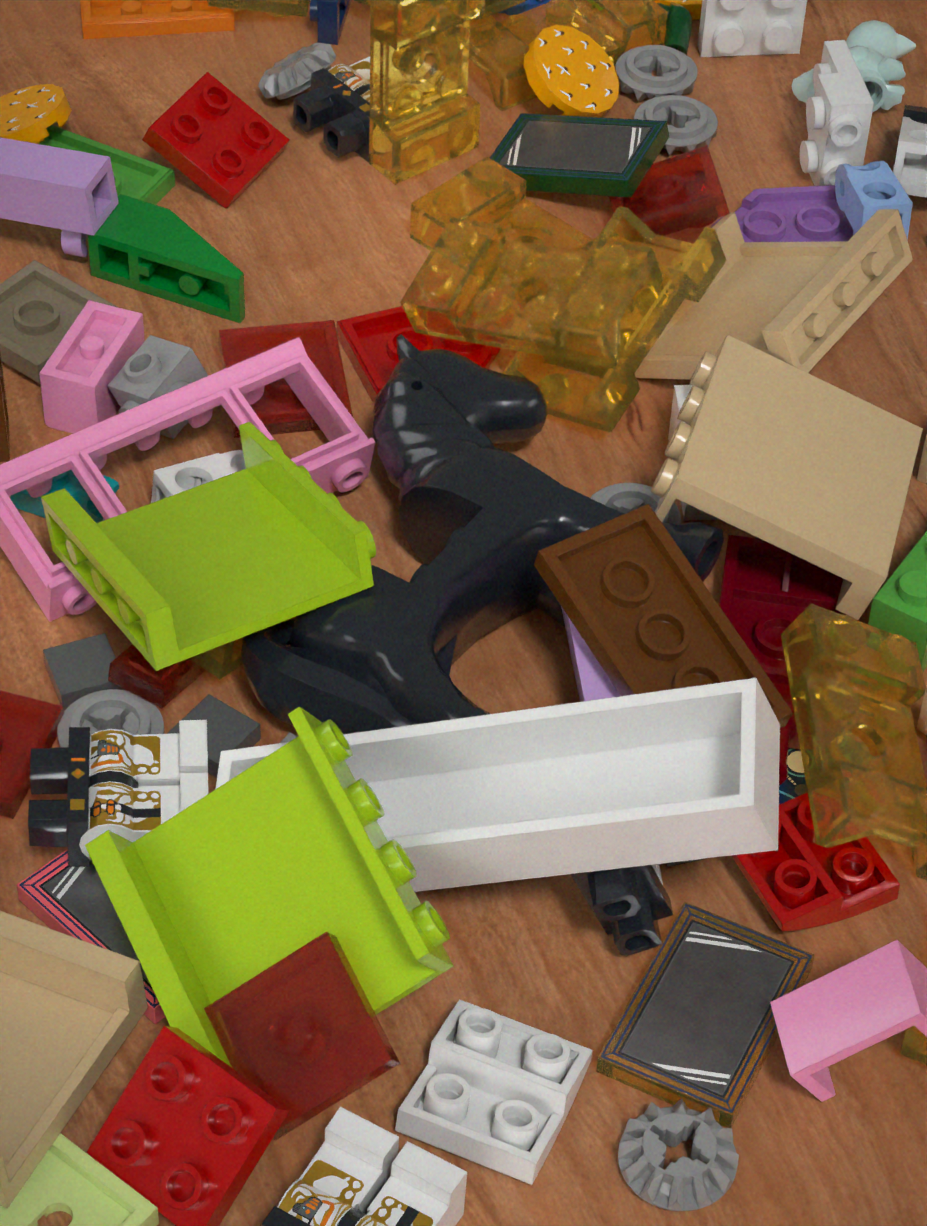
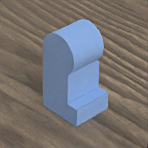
[835,161,913,241]

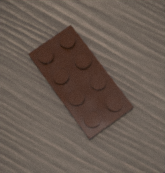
[534,504,793,728]

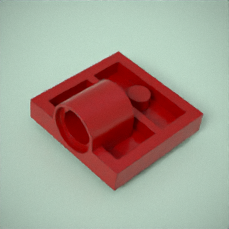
[142,72,290,209]
[86,1026,290,1226]

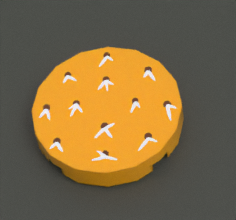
[523,24,619,118]
[0,84,72,144]

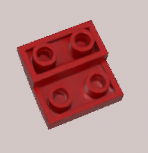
[732,783,900,931]

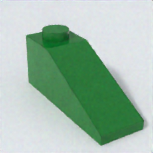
[87,194,245,323]

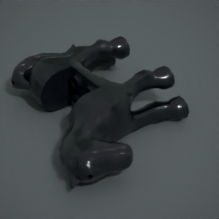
[241,334,724,734]

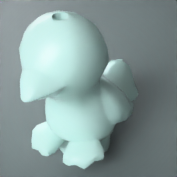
[791,20,916,112]

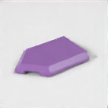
[711,185,854,242]

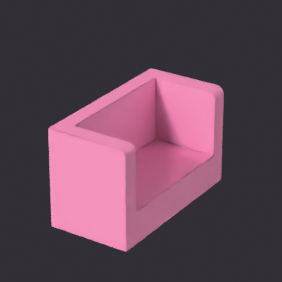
[39,300,145,433]
[770,940,927,1102]

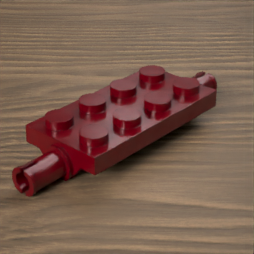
[719,535,847,785]

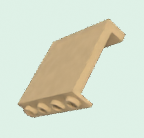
[609,209,913,380]
[651,334,923,620]
[0,911,148,1208]

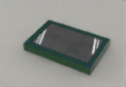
[480,113,669,198]

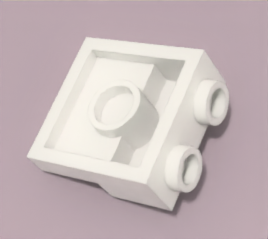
[800,40,874,186]

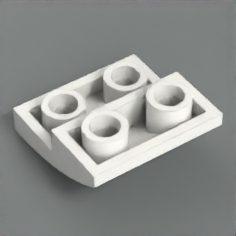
[395,999,593,1185]

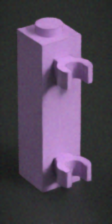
[0,137,119,257]

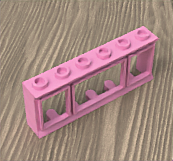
[0,337,375,622]

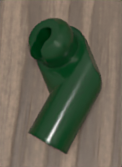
[650,2,692,55]

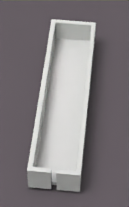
[215,678,780,892]

